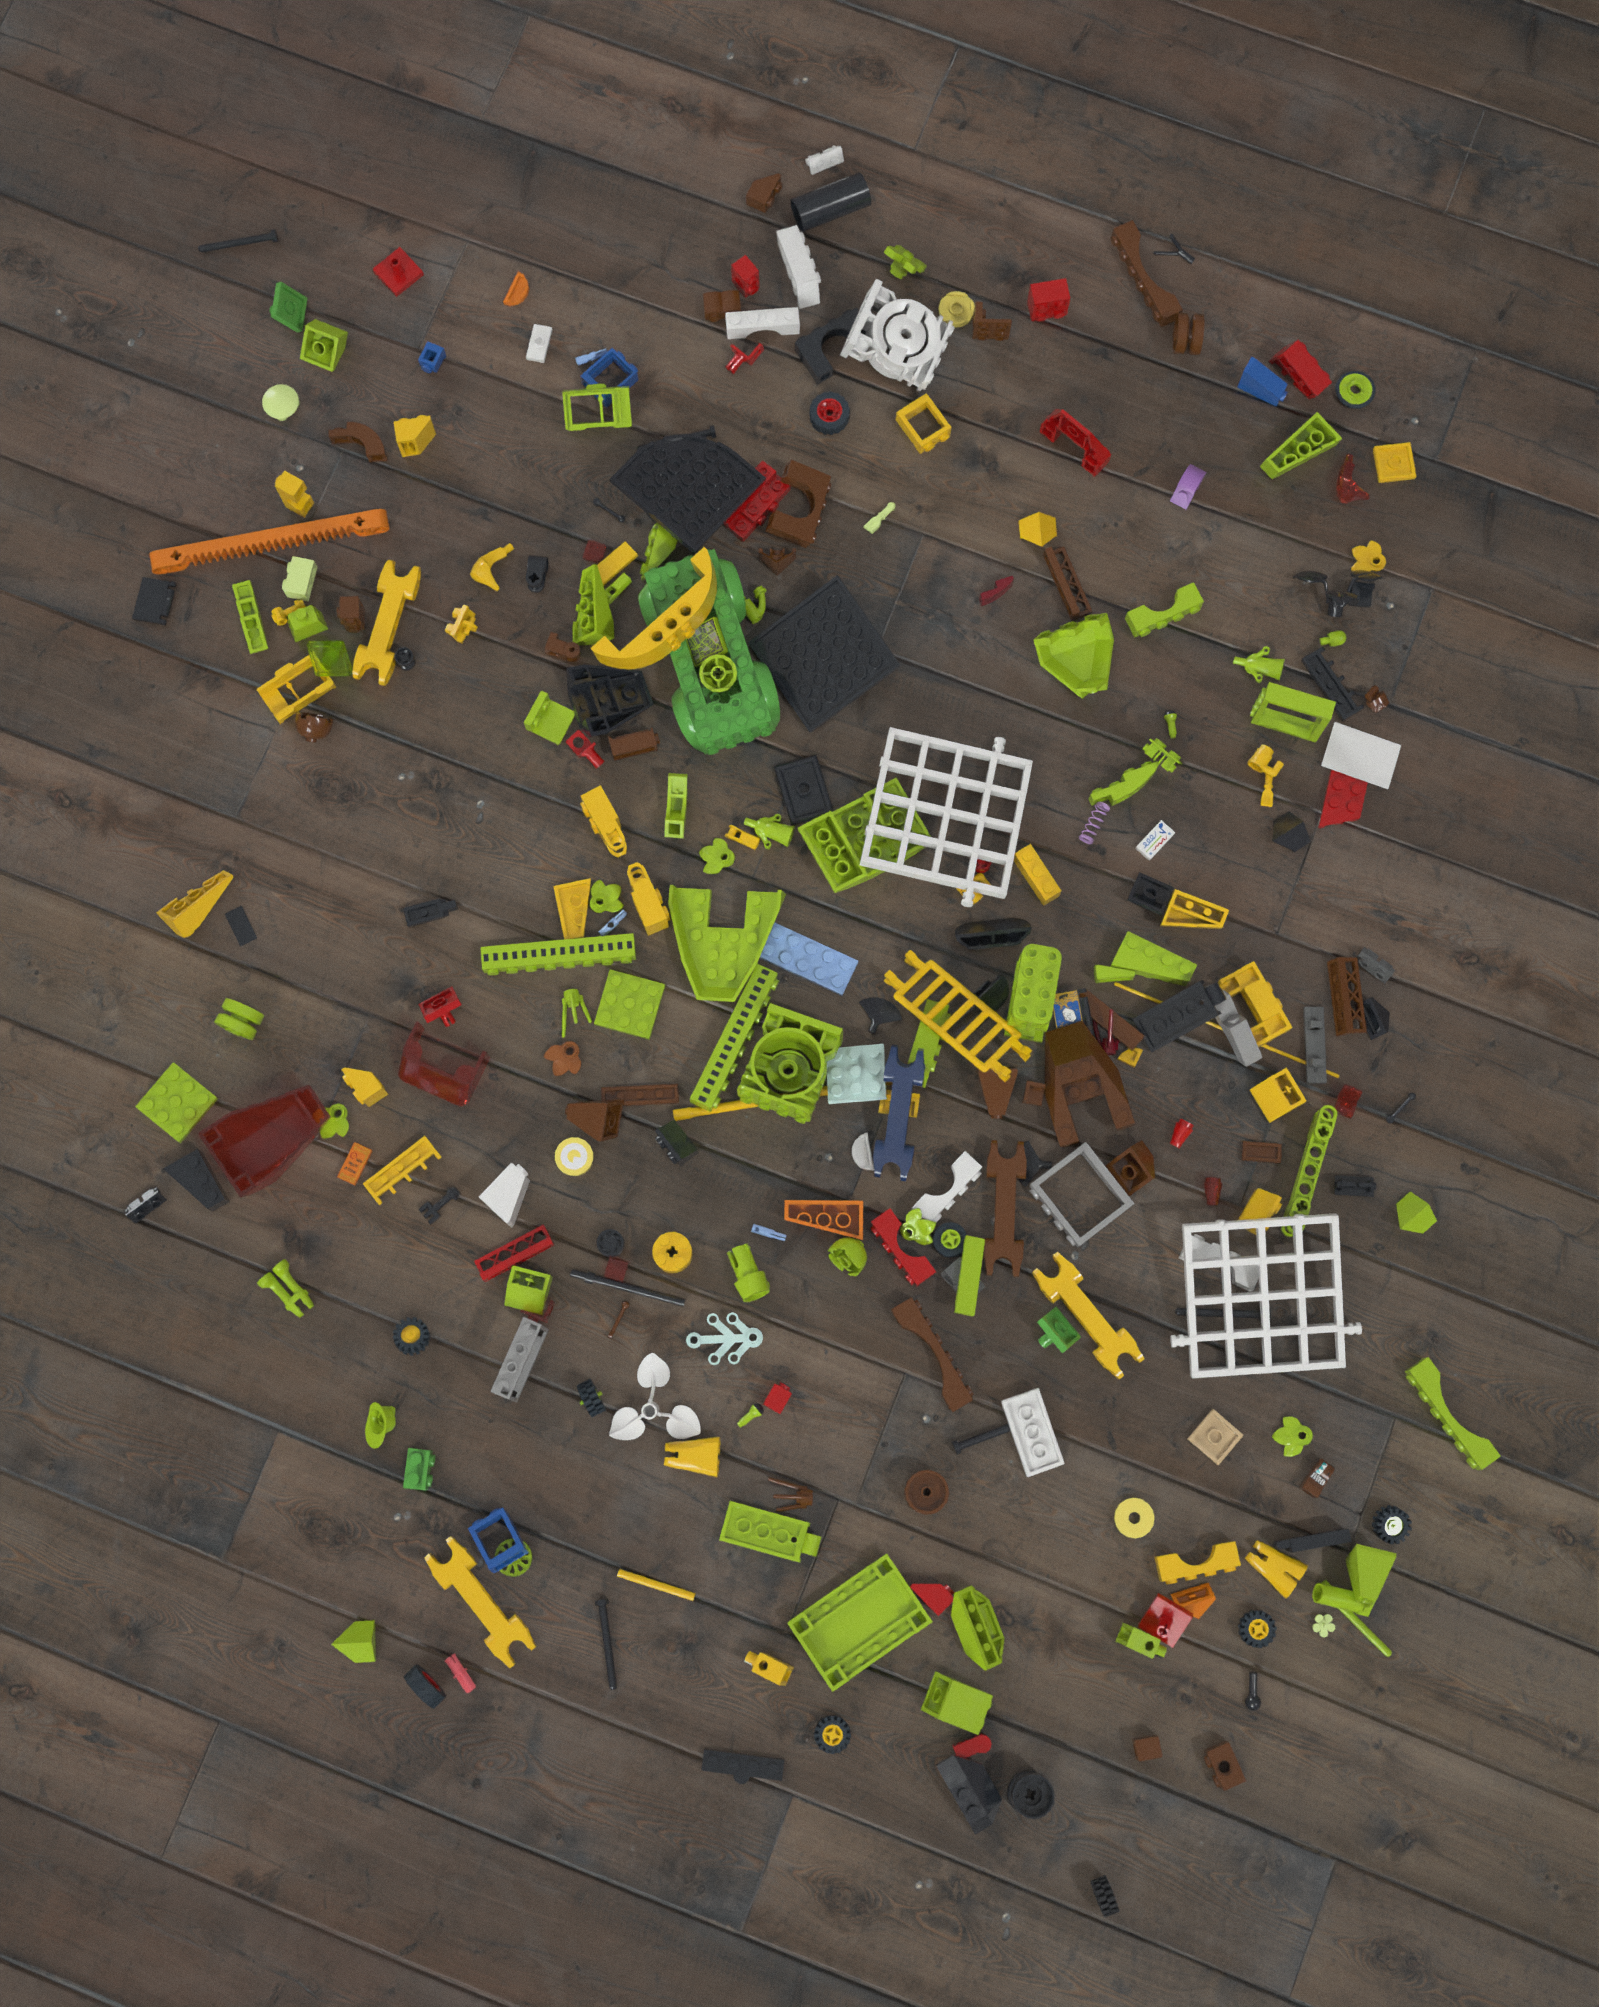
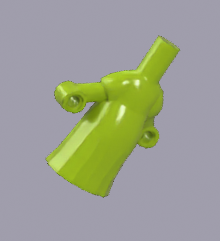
[1233,646,1285,683]
[744,814,795,850]

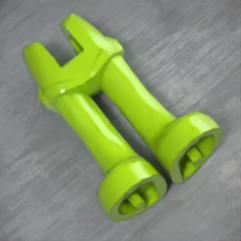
[257,1259,314,1318]

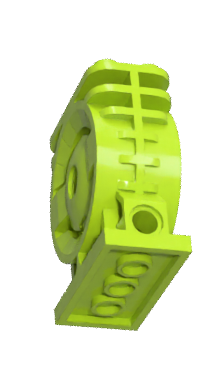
[1004,944,1062,1043]
[737,1003,843,1124]

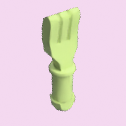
[864,502,896,534]

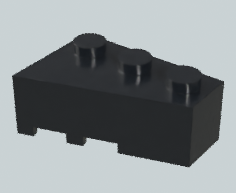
[163,1149,230,1211]

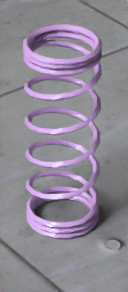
[1079,802,1110,844]

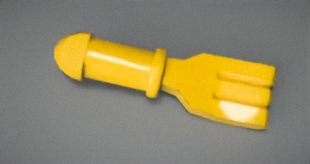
[1261,773,1273,807]

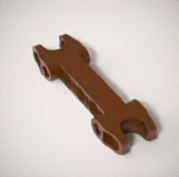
[983,1140,1027,1277]

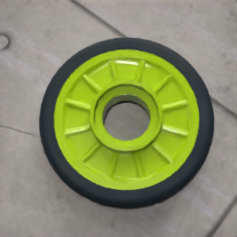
[1335,371,1376,409]

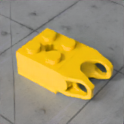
[580,785,627,858]
[627,862,670,936]

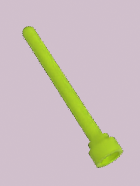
[1321,1580,1392,1657]

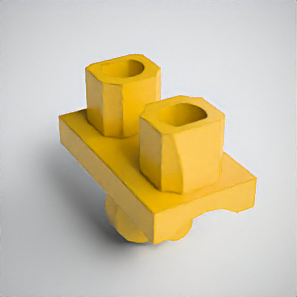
[445,605,478,643]

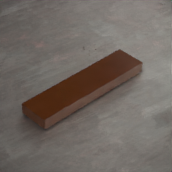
[1079,989,1145,1051]
[601,1084,679,1106]

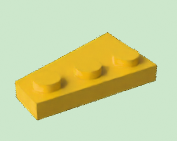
[553,878,591,939]

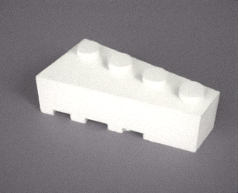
[776,225,821,309]

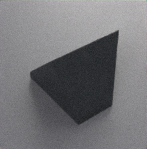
[1272,811,1311,853]

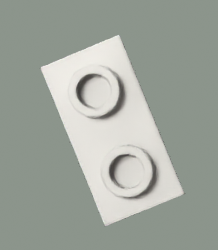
[805,145,844,175]

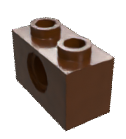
[1203,1740,1246,1791]

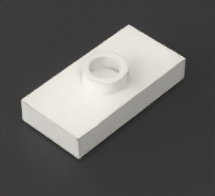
[526,324,553,363]

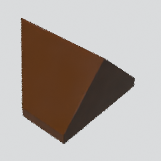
[759,548,796,576]

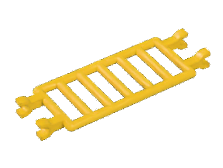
[884,950,1032,1082]

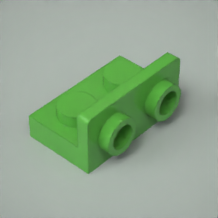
[403,1448,435,1491]

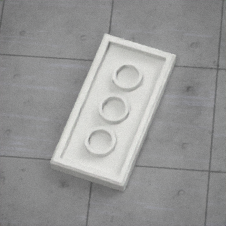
[1001,1388,1065,1477]

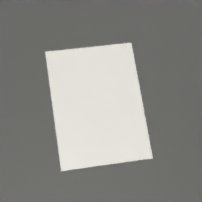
[1321,722,1401,789]

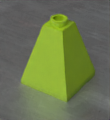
[1345,1544,1396,1607]

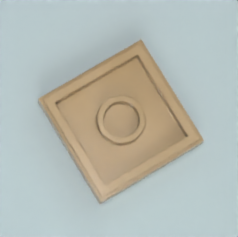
[1187,1409,1244,1465]

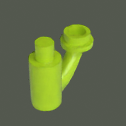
[744,586,767,624]

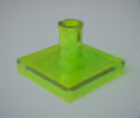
[307,640,353,676]

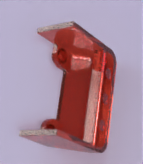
[398,1021,490,1106]

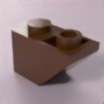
[746,173,783,213]

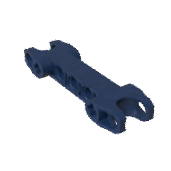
[873,1044,925,1181]

